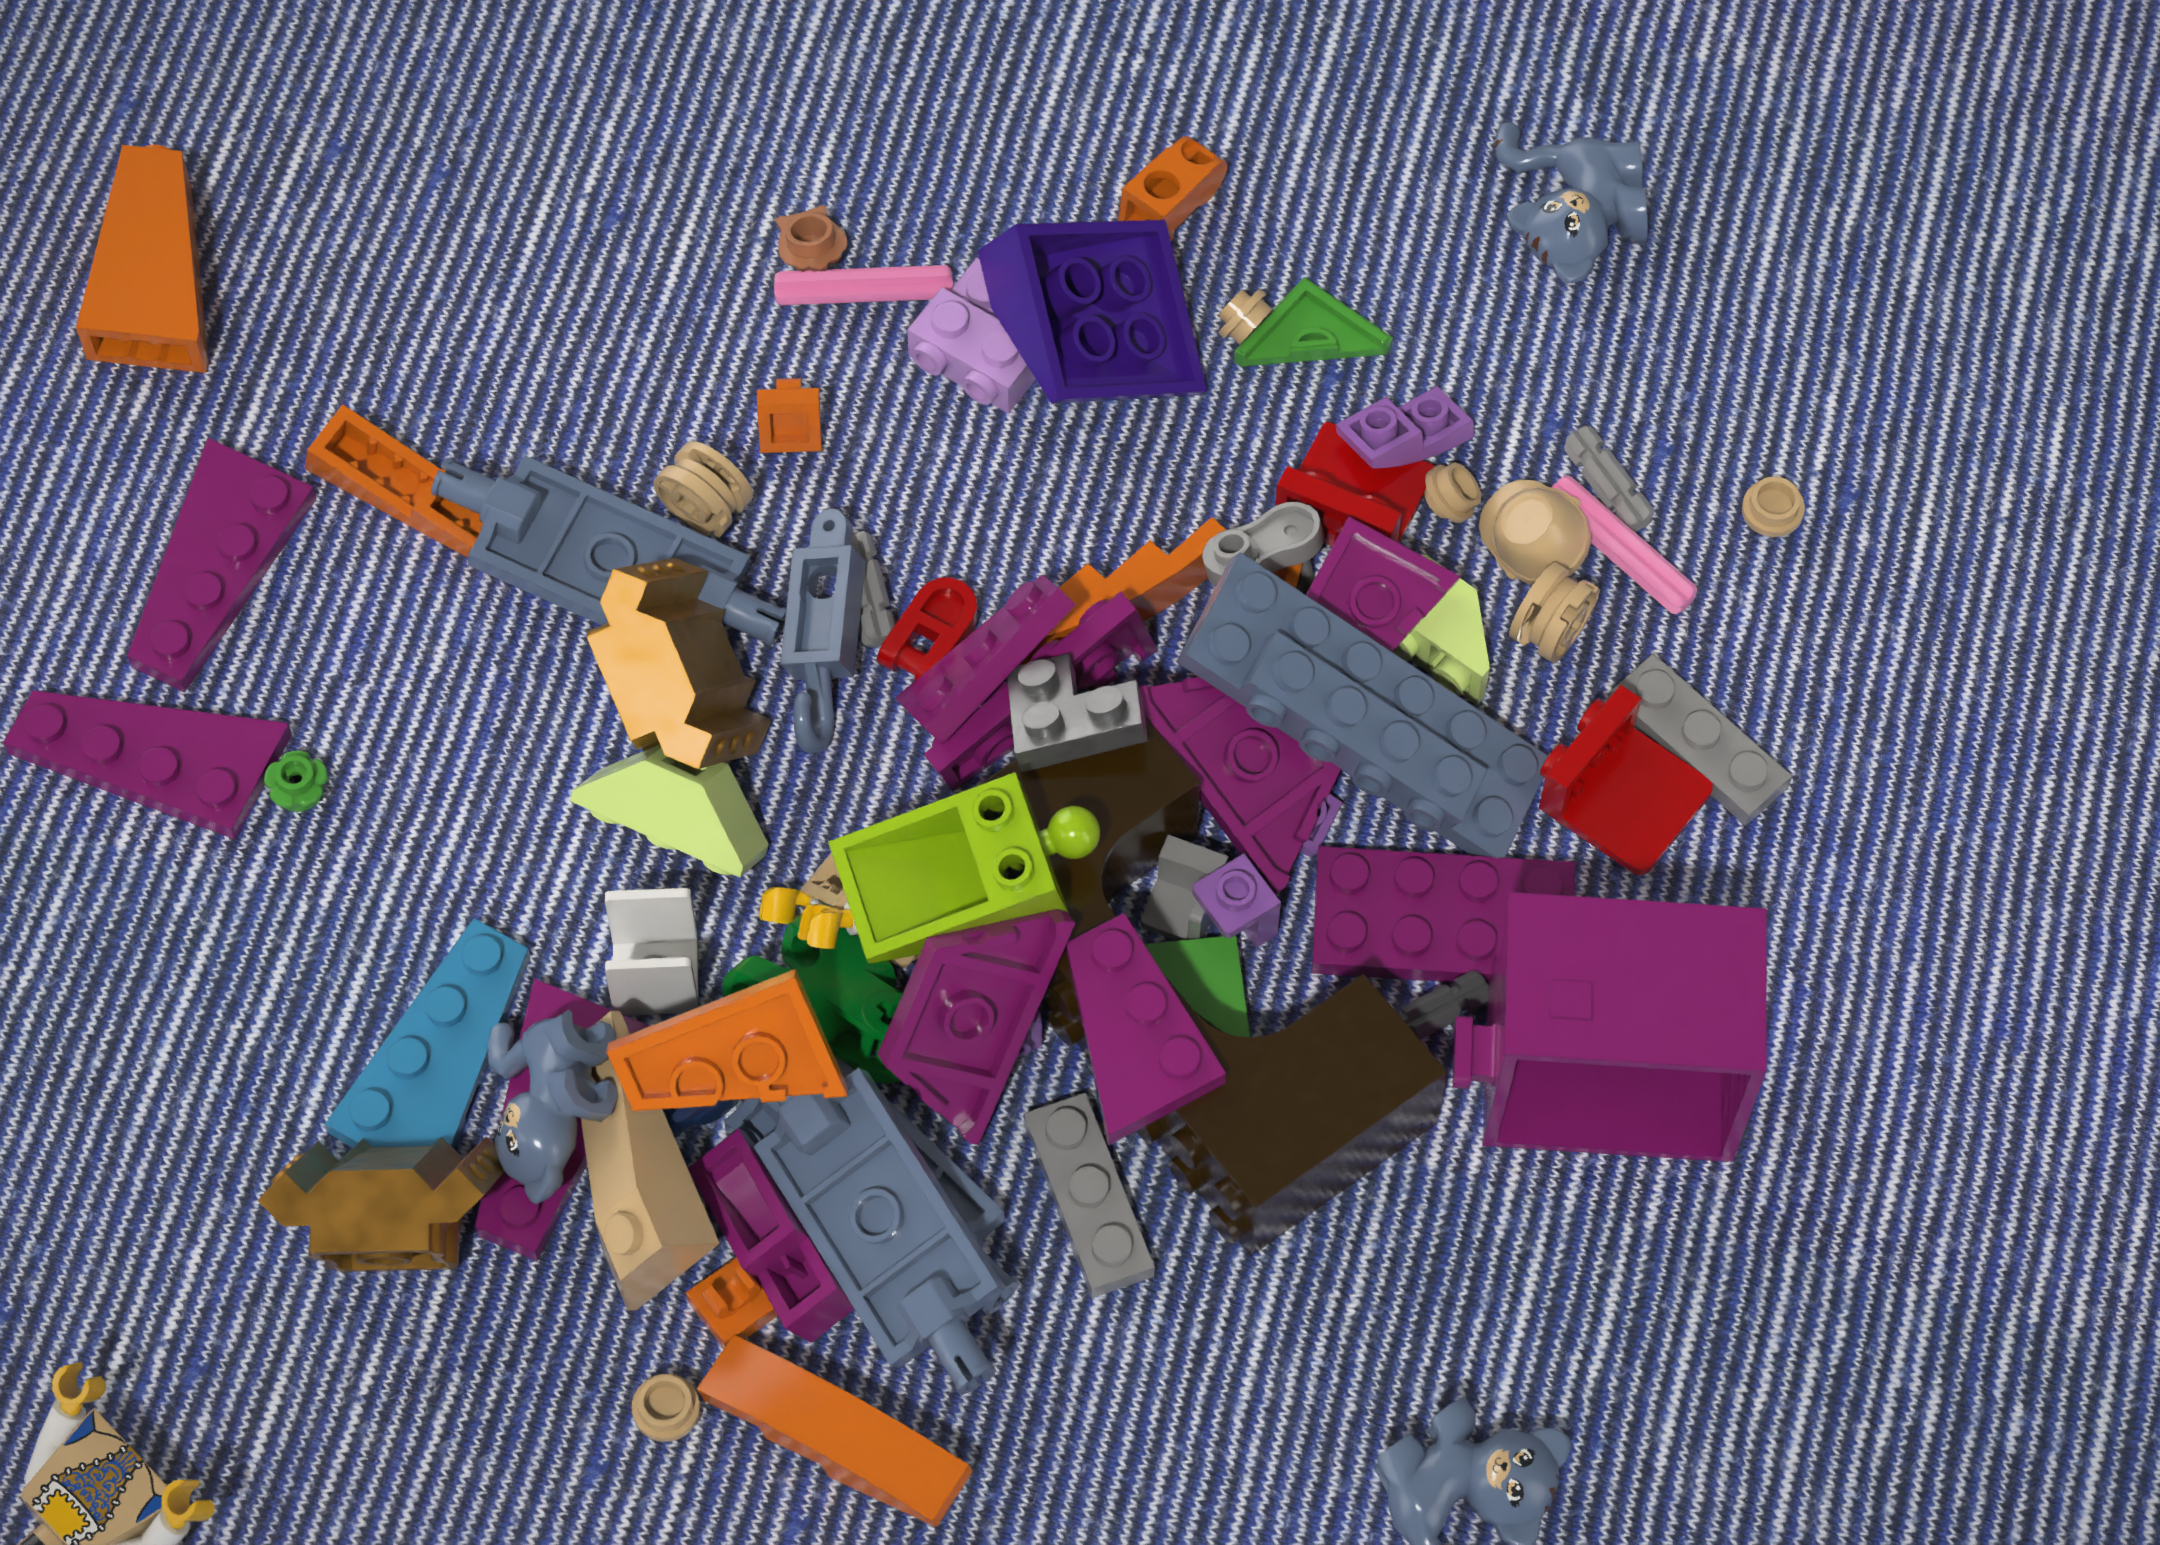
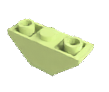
[1392,555,1490,706]
[570,744,769,878]

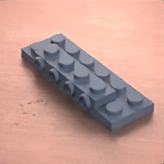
[1176,552,1548,859]

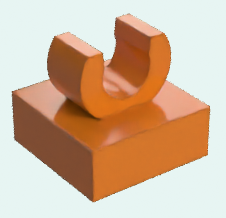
[757,378,822,453]
[686,1257,778,1349]

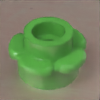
[264,751,328,812]

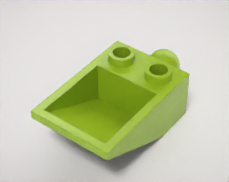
[828,772,1100,964]

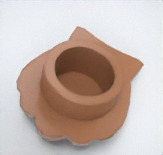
[775,205,847,272]

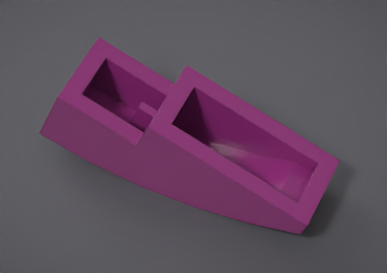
[688,1128,854,1343]

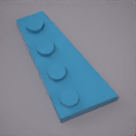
[325,918,530,1148]

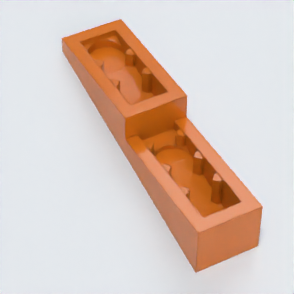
[304,404,483,558]

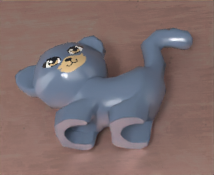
[1494,122,1648,284]
[487,1009,618,1205]
[1374,1397,1572,1545]

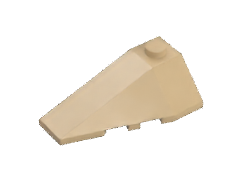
[581,1011,720,1311]

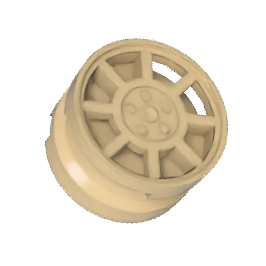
[653,441,753,538]
[1509,562,1600,663]

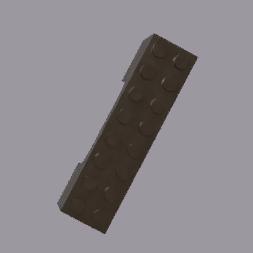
[977,718,1447,1257]

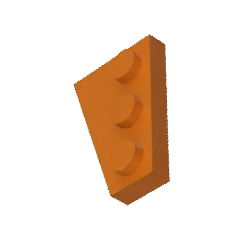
[606,969,848,1111]

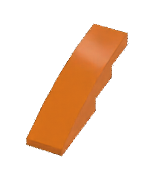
[1006,517,1226,678]
[697,1334,973,1528]

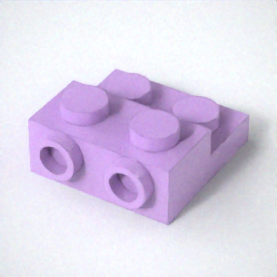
[907,258,1036,414]

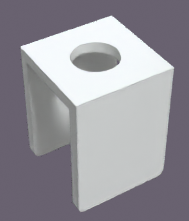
[605,888,699,1016]

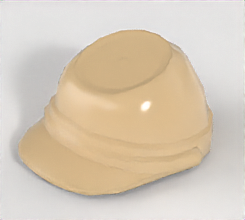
[1479,479,1592,585]

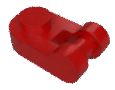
[877,577,977,681]

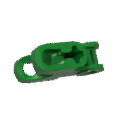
[722,914,903,1084]

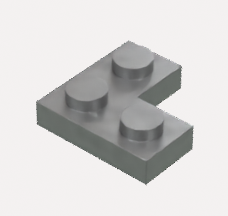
[1007,653,1148,772]

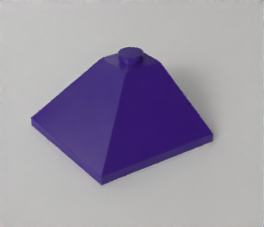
[978,220,1207,404]

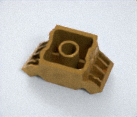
[587,558,772,769]
[257,1137,504,1272]

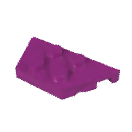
[1139,677,1341,894]
[877,909,1075,1145]

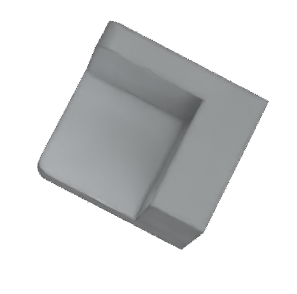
[1141,835,1229,941]

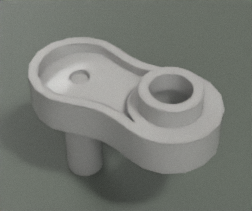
[1202,502,1324,592]

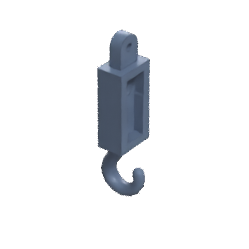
[780,509,866,754]

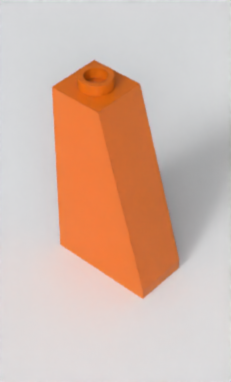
[76,144,209,373]

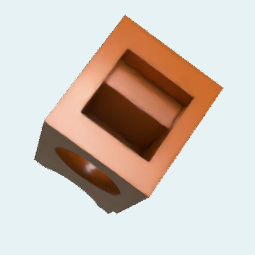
[1118,135,1228,242]

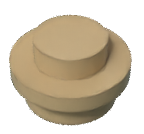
[1217,288,1273,345]
[1424,462,1481,523]
[1742,477,1805,537]
[632,1374,700,1442]

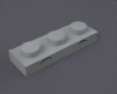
[1608,654,1792,826]
[1024,1092,1155,1298]

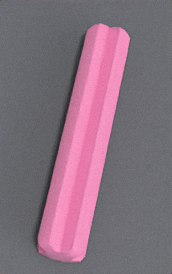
[774,265,953,305]
[1551,476,1698,615]

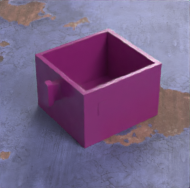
[1452,892,1767,1162]

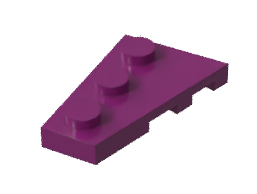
[895,575,1076,744]
[1066,913,1226,1146]

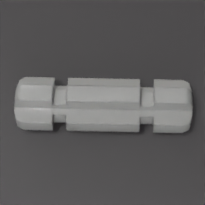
[1564,425,1654,532]
[852,531,895,648]

